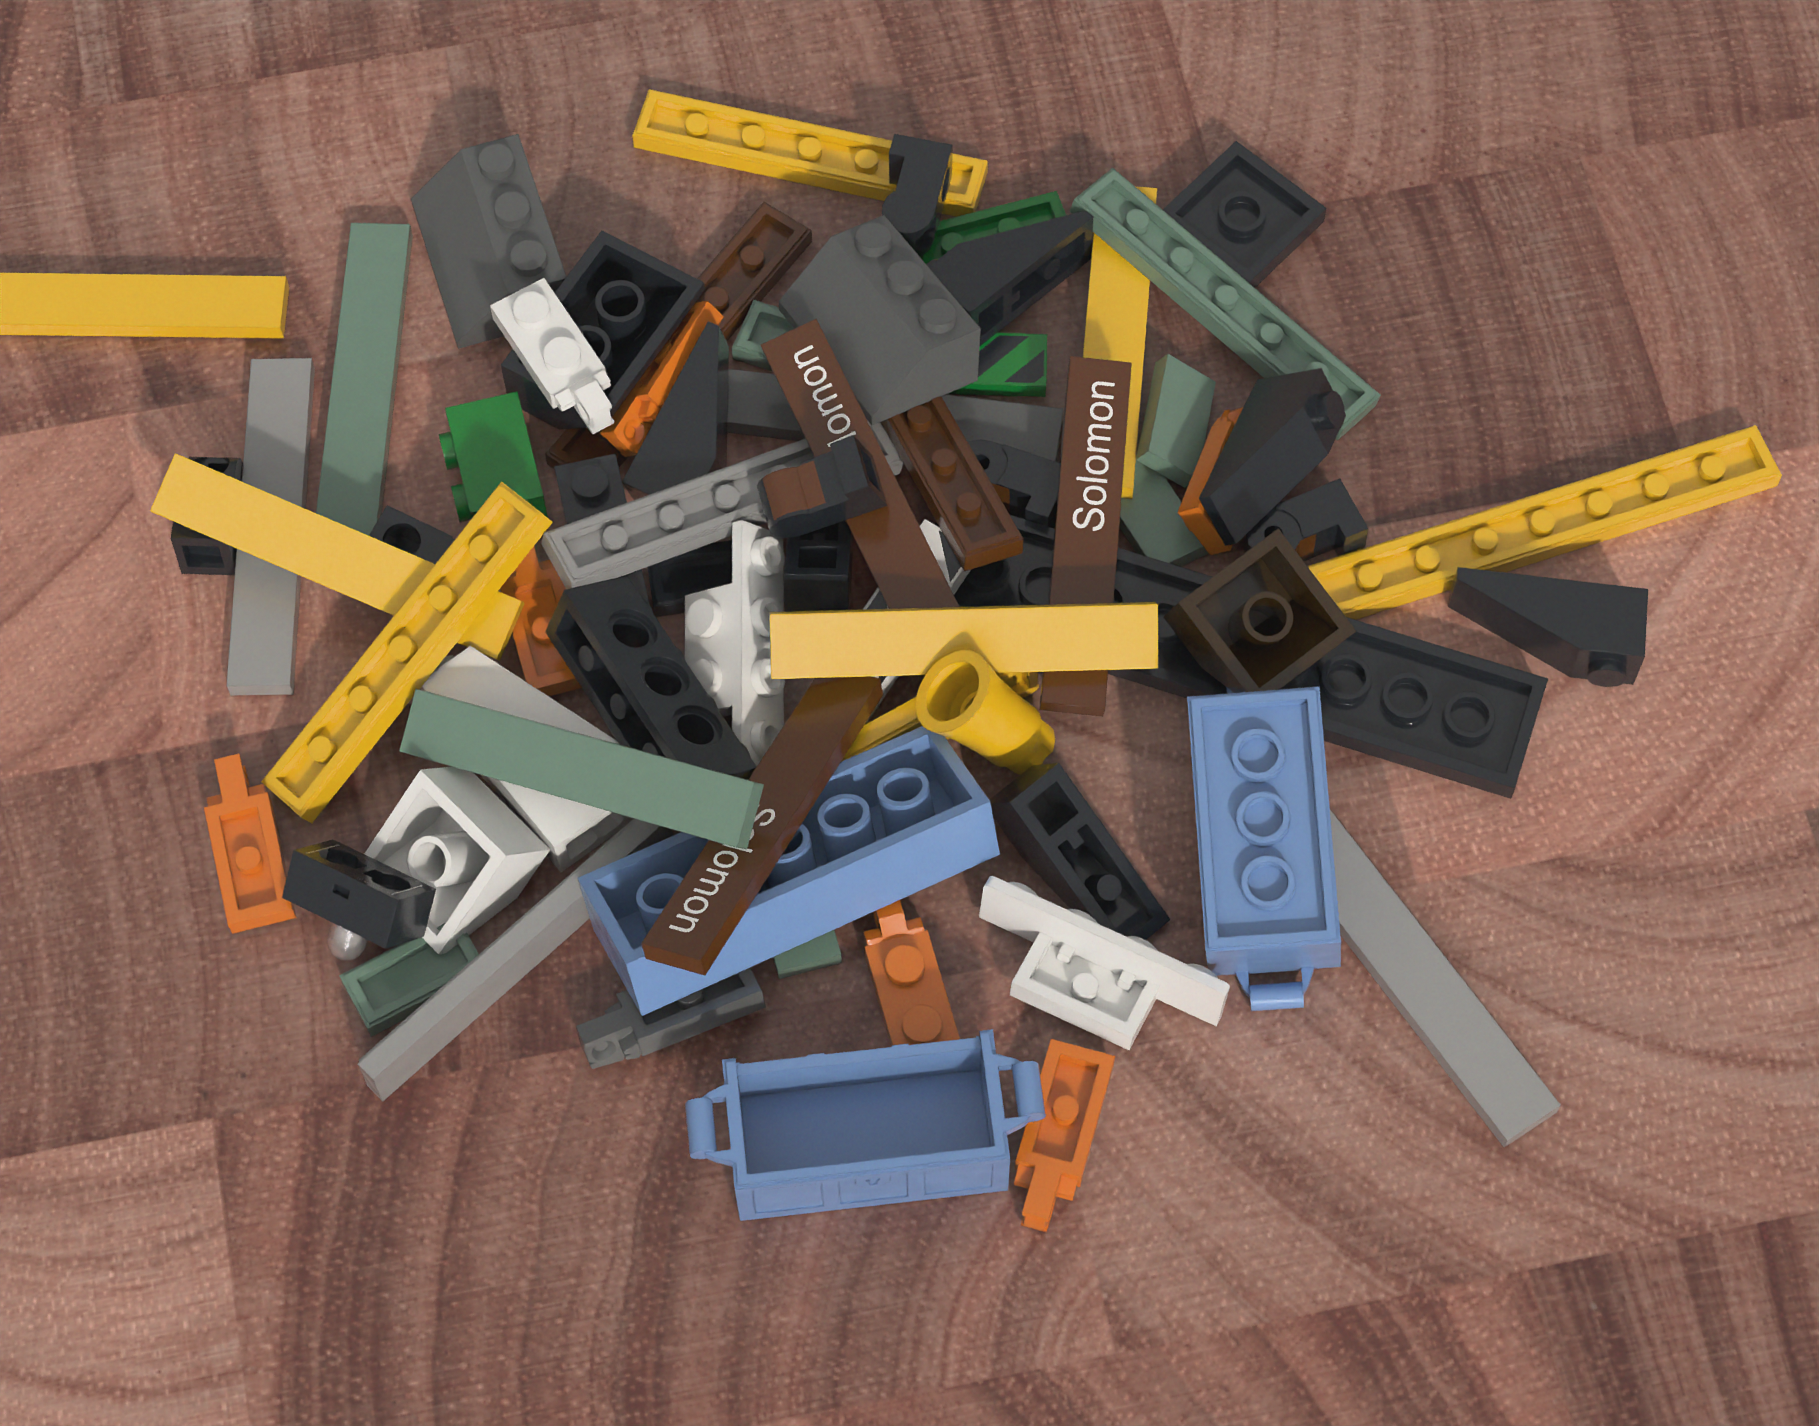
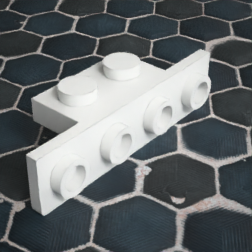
[685,520,785,766]
[979,876,1230,1050]

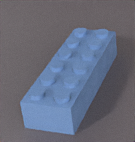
[577,726,1000,1016]

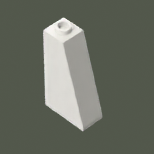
[420,646,634,872]

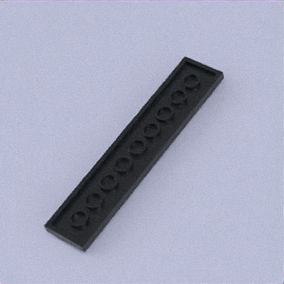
[935,515,1548,799]

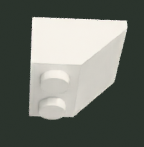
[364,767,550,954]

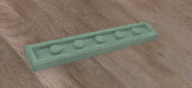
[1070,168,1381,441]
[316,223,413,536]
[399,689,764,849]

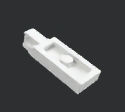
[490,278,614,435]

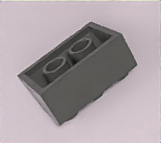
[411,134,566,349]
[779,215,981,425]

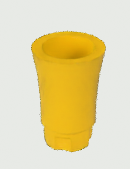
[915,650,1055,775]

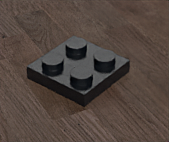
[1163,141,1327,288]

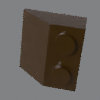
[1163,529,1356,693]

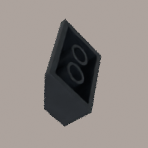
[501,230,705,430]

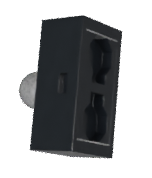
[282,839,436,961]

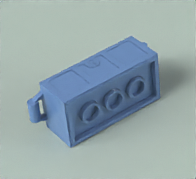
[1187,687,1341,1011]
[685,1029,1046,1221]

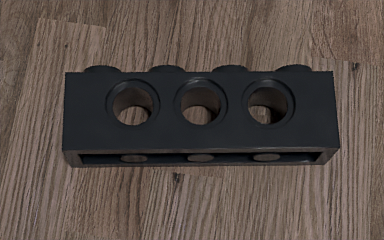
[545,576,757,780]

